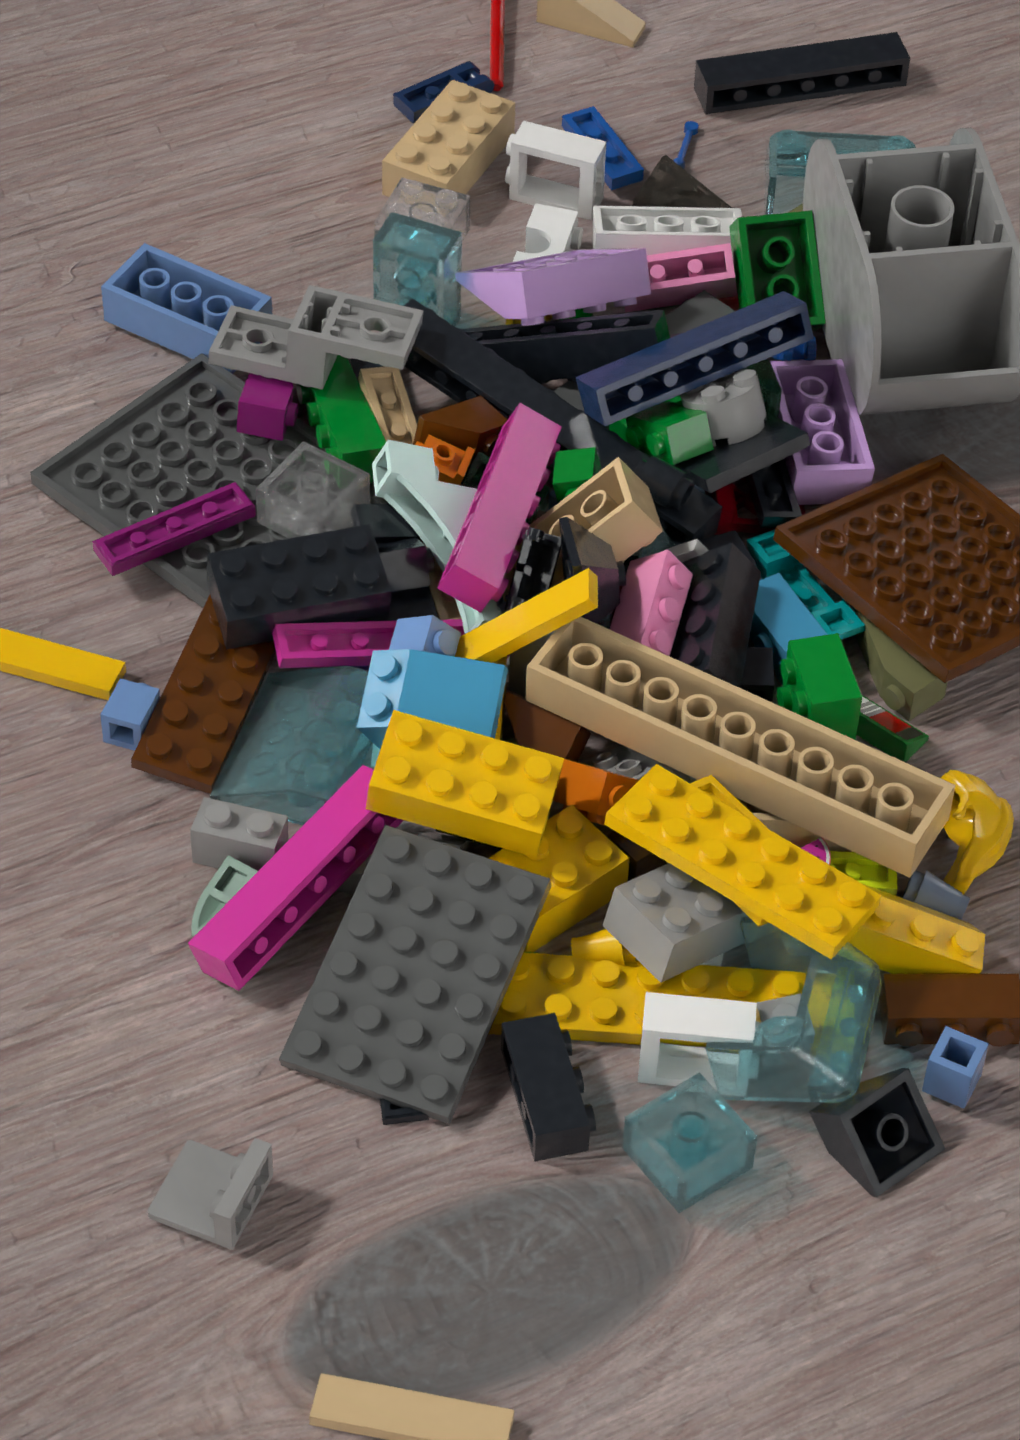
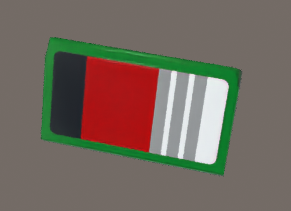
[856,695,929,763]

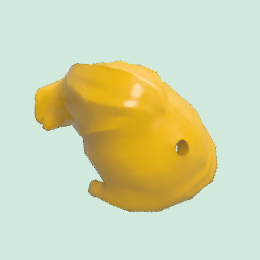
[940,770,1014,895]

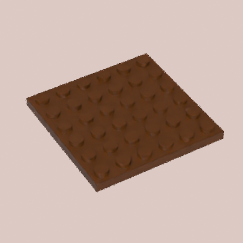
[773,453,1020,683]

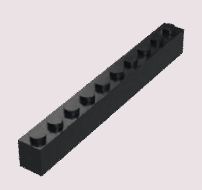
[404,298,723,547]

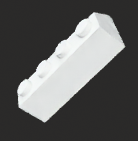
[593,206,742,271]

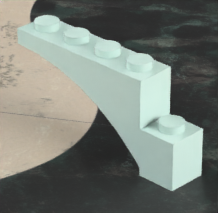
[372,440,501,634]

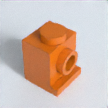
[415,435,475,485]

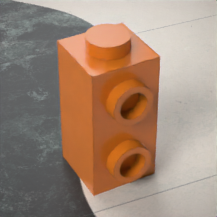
[553,759,639,826]

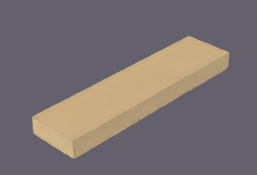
[309,1373,514,1440]

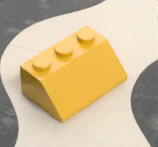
[837,884,985,974]

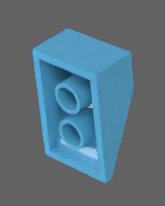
[357,649,508,749]

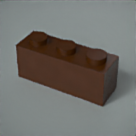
[879,974,1020,1047]

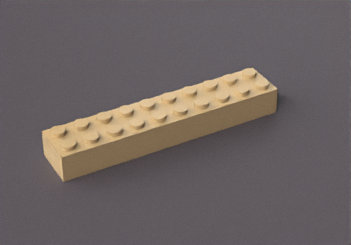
[526,617,955,878]

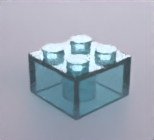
[622,1072,758,1213]

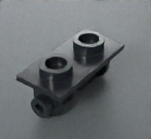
[504,527,561,611]

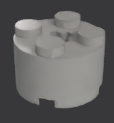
[680,368,767,447]

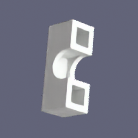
[513,203,583,262]

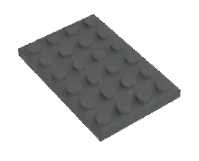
[279,825,552,1124]

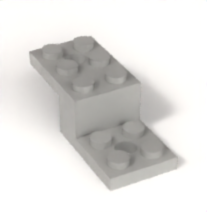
[208,285,424,390]

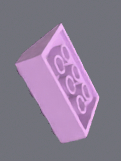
[455,248,651,326]

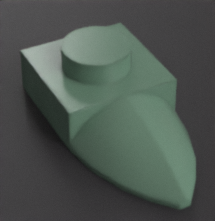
[191,855,258,937]

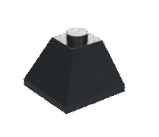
[559,517,626,624]
[809,1068,946,1197]

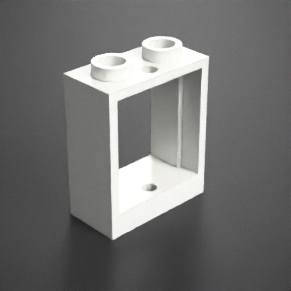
[505,121,606,220]
[637,992,764,1093]

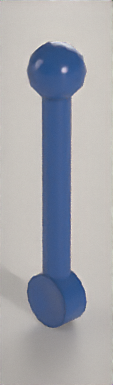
[671,121,699,172]

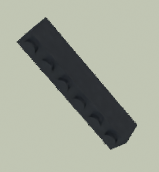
[694,32,910,115]
[462,310,670,384]

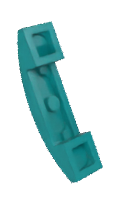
[746,529,865,640]

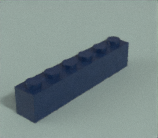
[576,291,814,426]

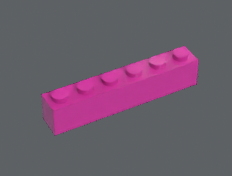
[437,403,562,613]
[188,765,404,991]

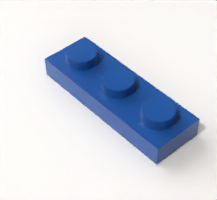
[562,106,644,190]

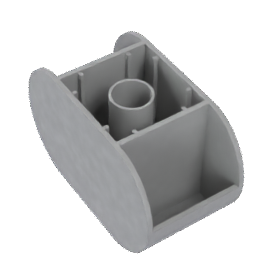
[803,127,1020,415]

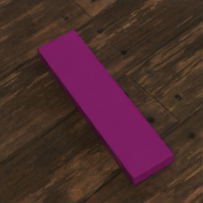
[93,482,256,576]

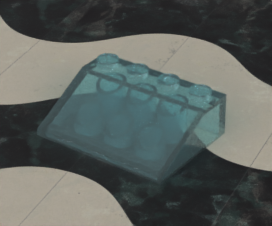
[210,666,372,825]

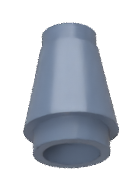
[902,870,970,920]

